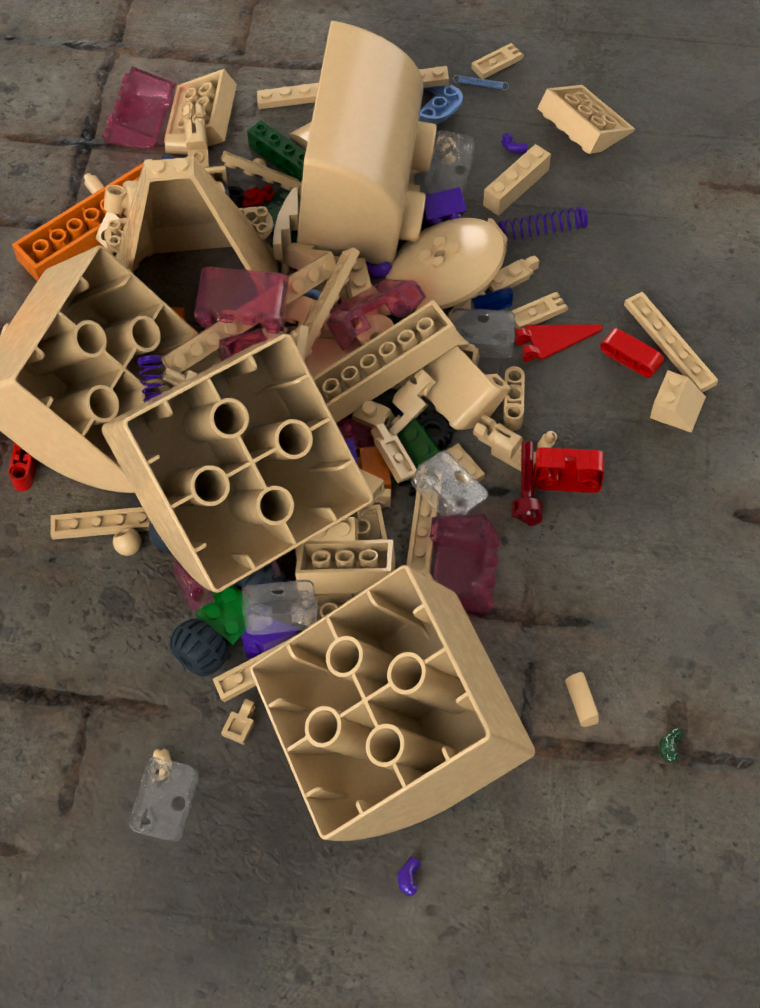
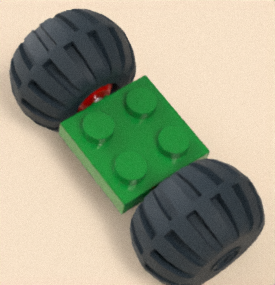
[169,561,288,676]

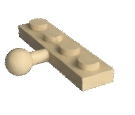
[221,151,301,191]

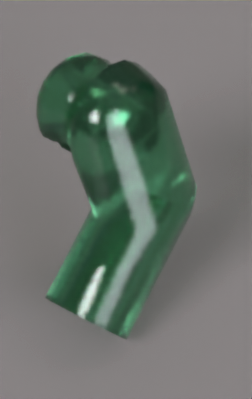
[659,727,683,763]

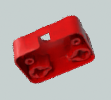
[533,447,604,493]

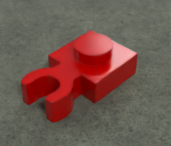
[243,185,276,208]

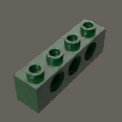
[247,120,306,182]

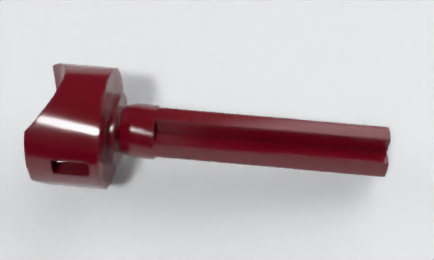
[511,441,542,526]

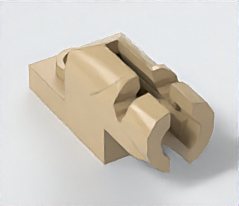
[183,104,209,168]
[389,368,437,435]
[473,415,536,471]

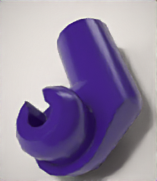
[501,133,527,153]
[365,261,392,279]
[397,856,421,896]

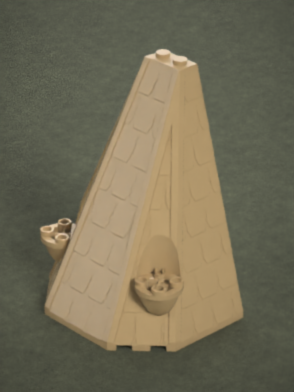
[104,156,283,326]

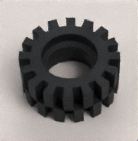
[416,411,452,451]

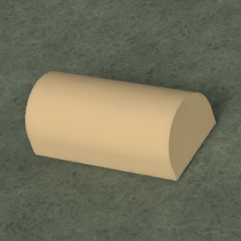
[165,133,188,155]
[565,672,599,727]

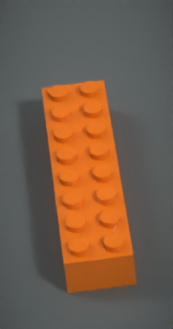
[12,163,144,281]

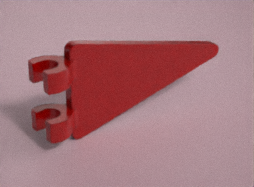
[514,324,603,362]

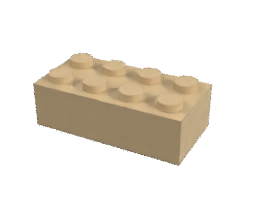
[295,540,395,594]

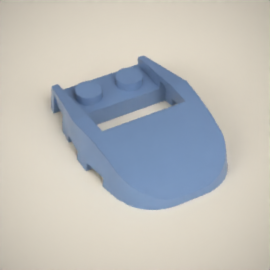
[419,85,463,125]

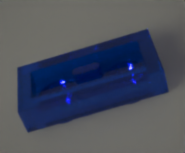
[470,287,513,318]

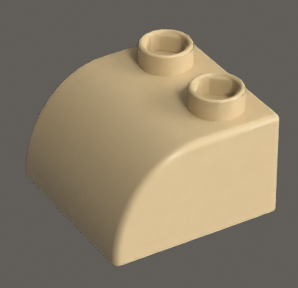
[297,21,437,264]
[0,245,223,493]
[102,334,373,593]
[250,565,535,841]

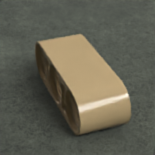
[503,366,525,431]

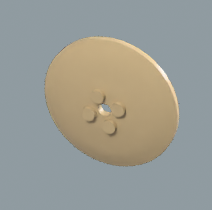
[386,218,505,311]

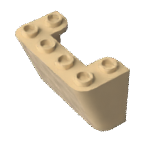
[408,332,511,430]

